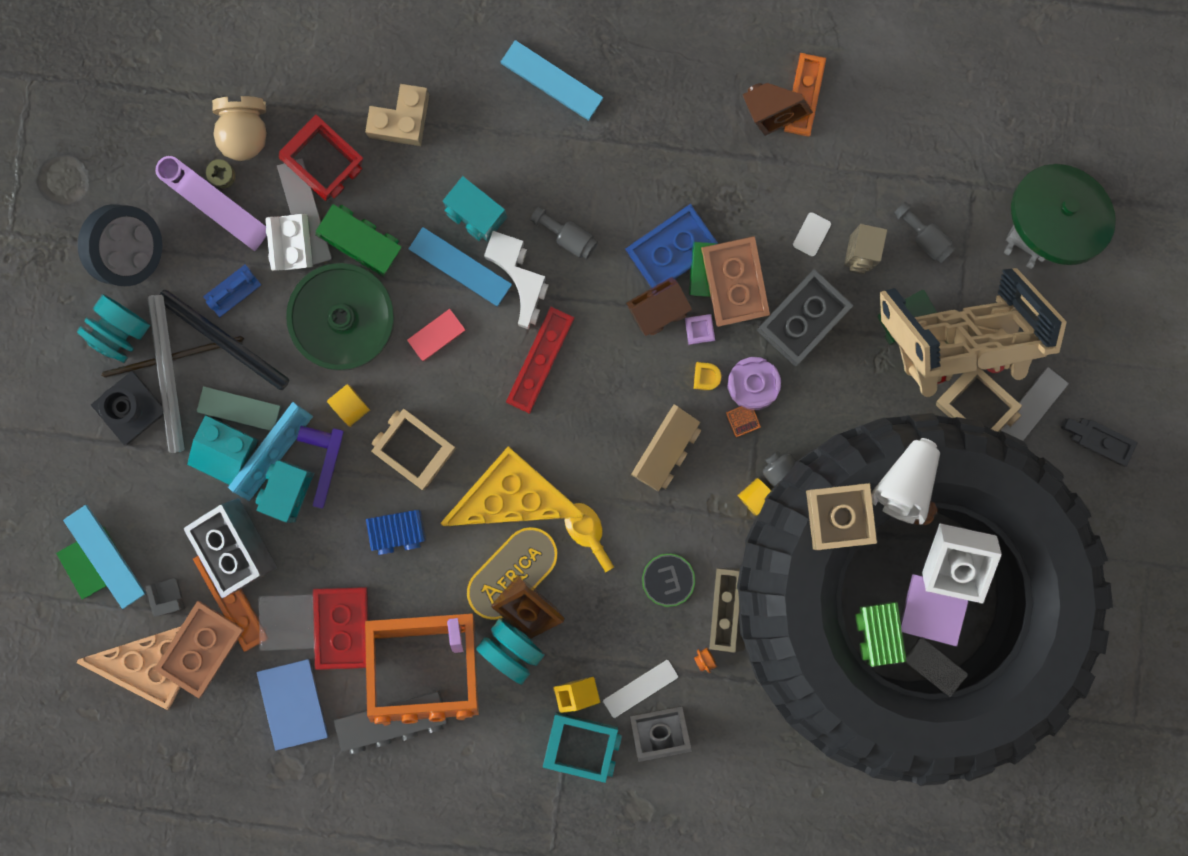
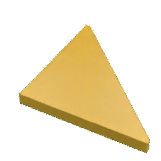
[441,446,585,526]

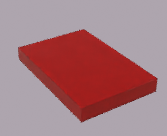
[313,587,368,670]

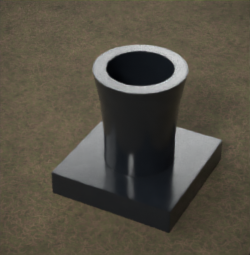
[91,371,164,446]

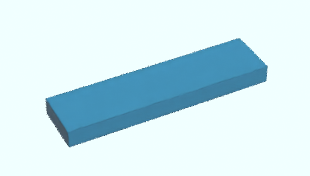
[409,227,512,307]

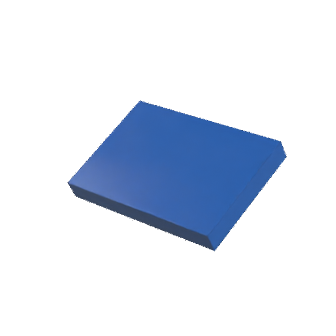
[625,204,718,288]

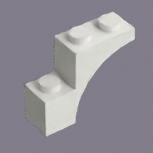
[484,231,549,329]

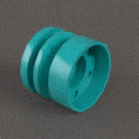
[77,294,151,363]

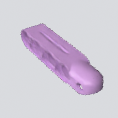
[155,156,267,251]

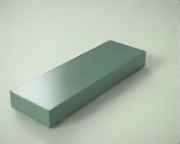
[197,386,282,431]

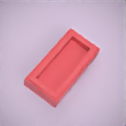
[407,309,466,362]

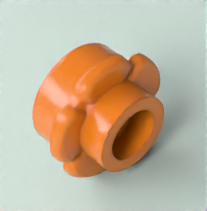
[694,648,717,673]

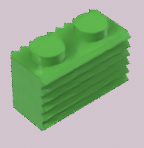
[855,602,906,666]

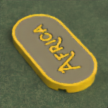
[467,527,557,620]

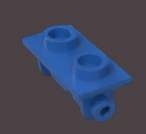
[203,264,261,318]

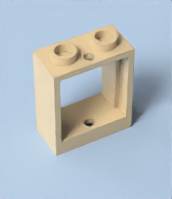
[936,367,1022,432]
[371,408,456,490]

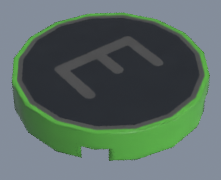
[642,553,695,607]

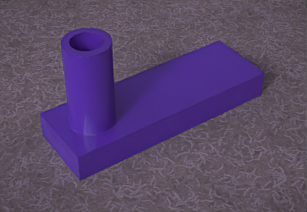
[297,426,344,509]

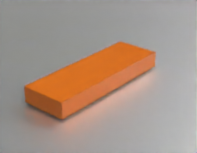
[784,53,826,137]

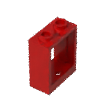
[279,115,363,201]

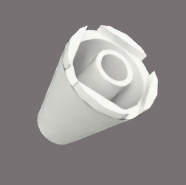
[871,438,940,524]

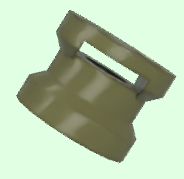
[206,159,236,189]

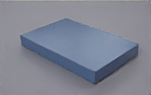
[256,659,329,751]

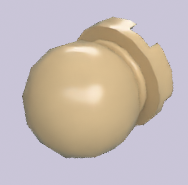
[212,96,267,161]

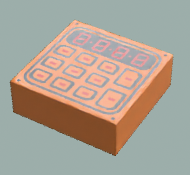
[726,406,761,437]

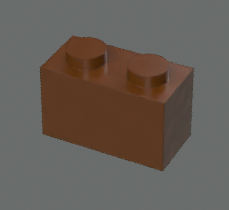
[626,277,692,336]

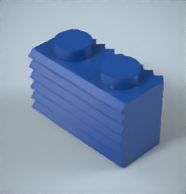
[366,510,426,555]

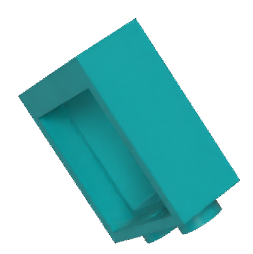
[542,712,622,783]

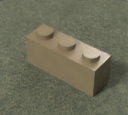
[844,224,887,274]
[709,567,745,653]

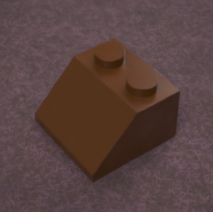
[742,83,813,136]

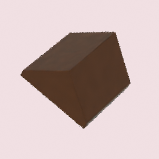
[491,575,565,639]

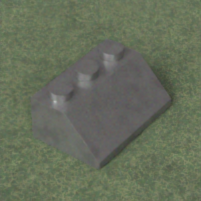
[183,498,277,599]

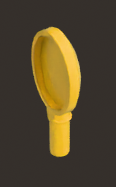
[564,503,614,573]

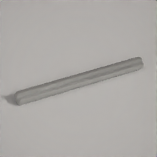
[148,295,184,453]

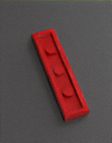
[506,306,575,414]

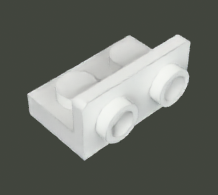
[266,214,313,271]

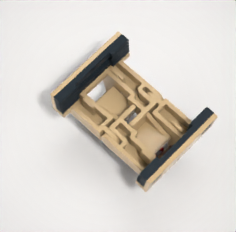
[880,268,1067,397]

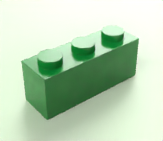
[315,204,401,278]

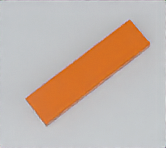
[193,556,269,652]

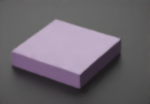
[900,574,968,646]

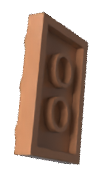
[701,236,770,327]
[154,601,244,699]

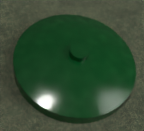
[1011,164,1116,265]
[286,263,394,371]

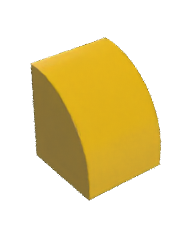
[327,384,370,427]
[737,478,771,516]
[554,677,600,713]

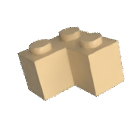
[365,84,429,146]

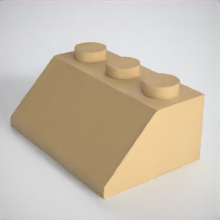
[631,404,701,491]

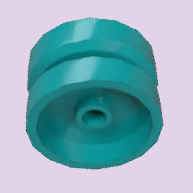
[476,618,545,685]

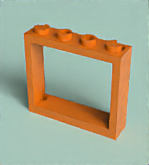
[365,614,479,726]

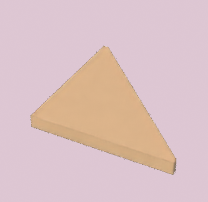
[77,627,181,710]

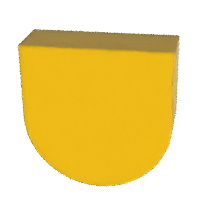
[693,362,722,390]

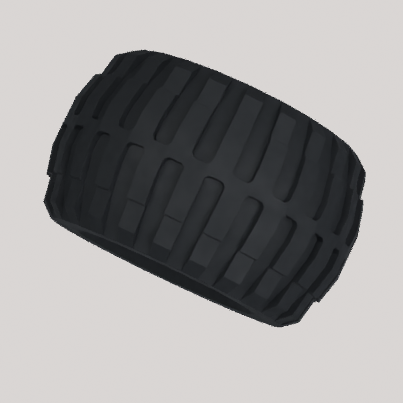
[737,413,1113,786]

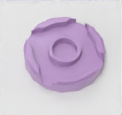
[728,357,781,410]

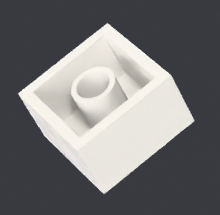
[922,524,1002,603]

